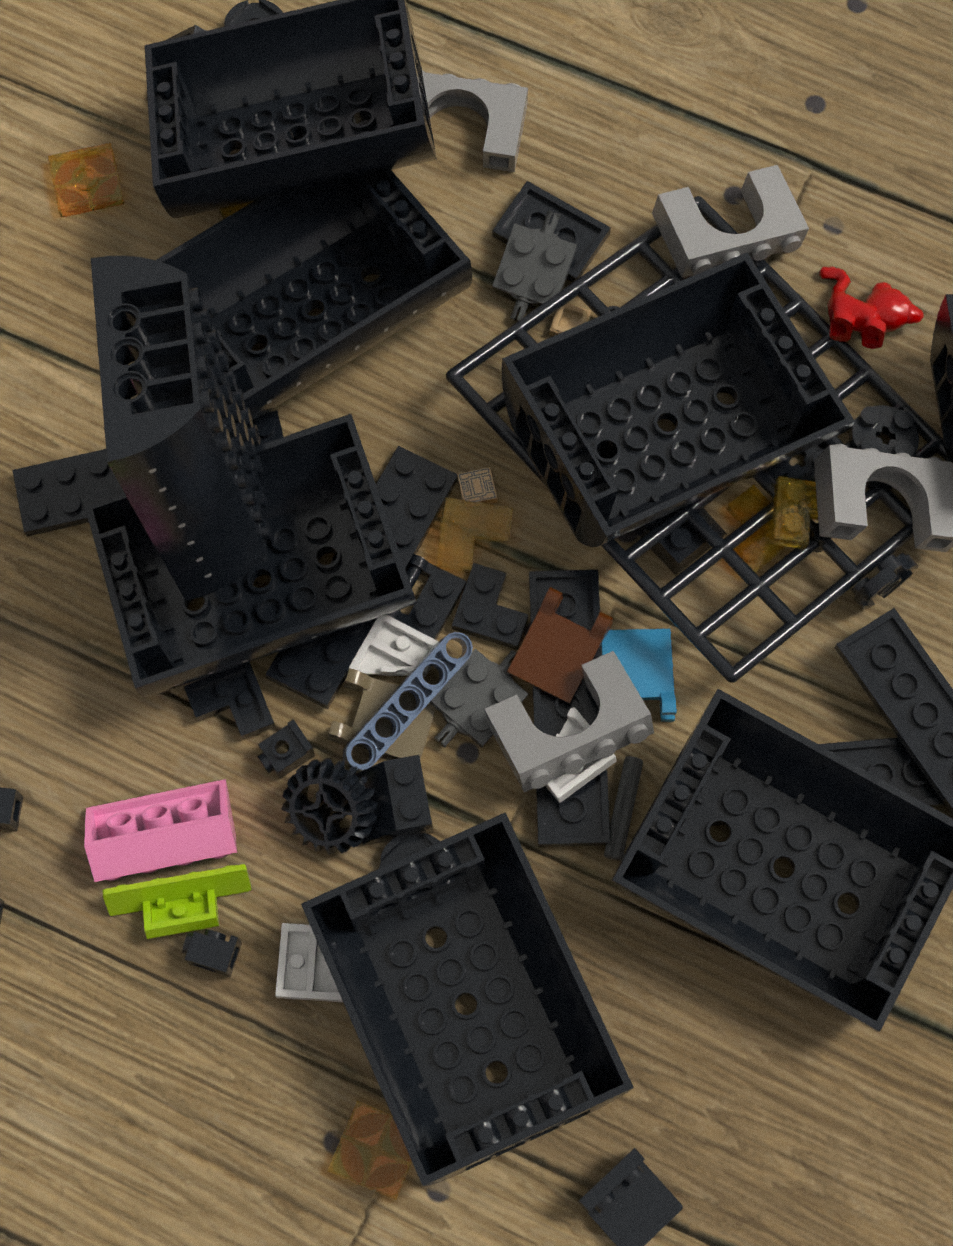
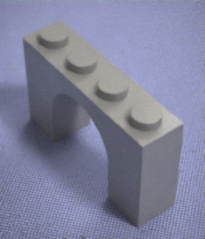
[422,70,528,172]
[652,165,809,278]
[814,444,953,552]
[485,651,654,793]

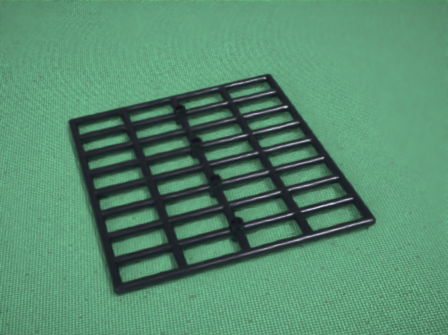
[446,196,947,683]

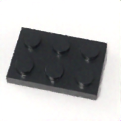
[492,181,611,282]

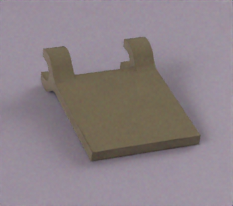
[327,668,436,760]

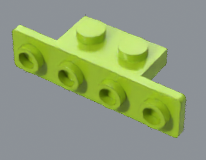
[103,864,251,939]

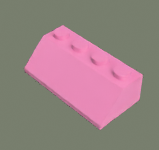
[84,779,237,882]

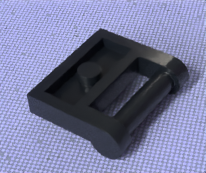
[387,554,466,640]

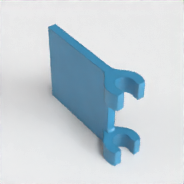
[602,629,677,722]

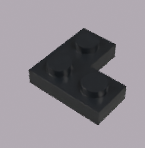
[452,563,529,650]
[184,662,276,739]

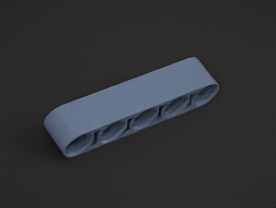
[342,632,473,771]

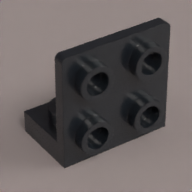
[578,1148,683,1246]

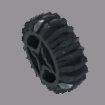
[281,757,378,855]

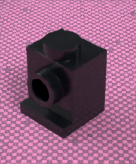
[257,719,315,779]
[182,929,242,977]

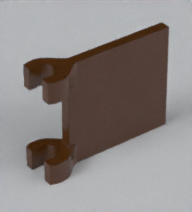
[507,587,613,704]

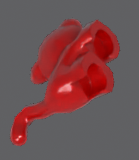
[819,266,924,349]

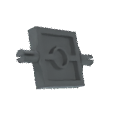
[492,211,578,321]
[429,649,528,748]

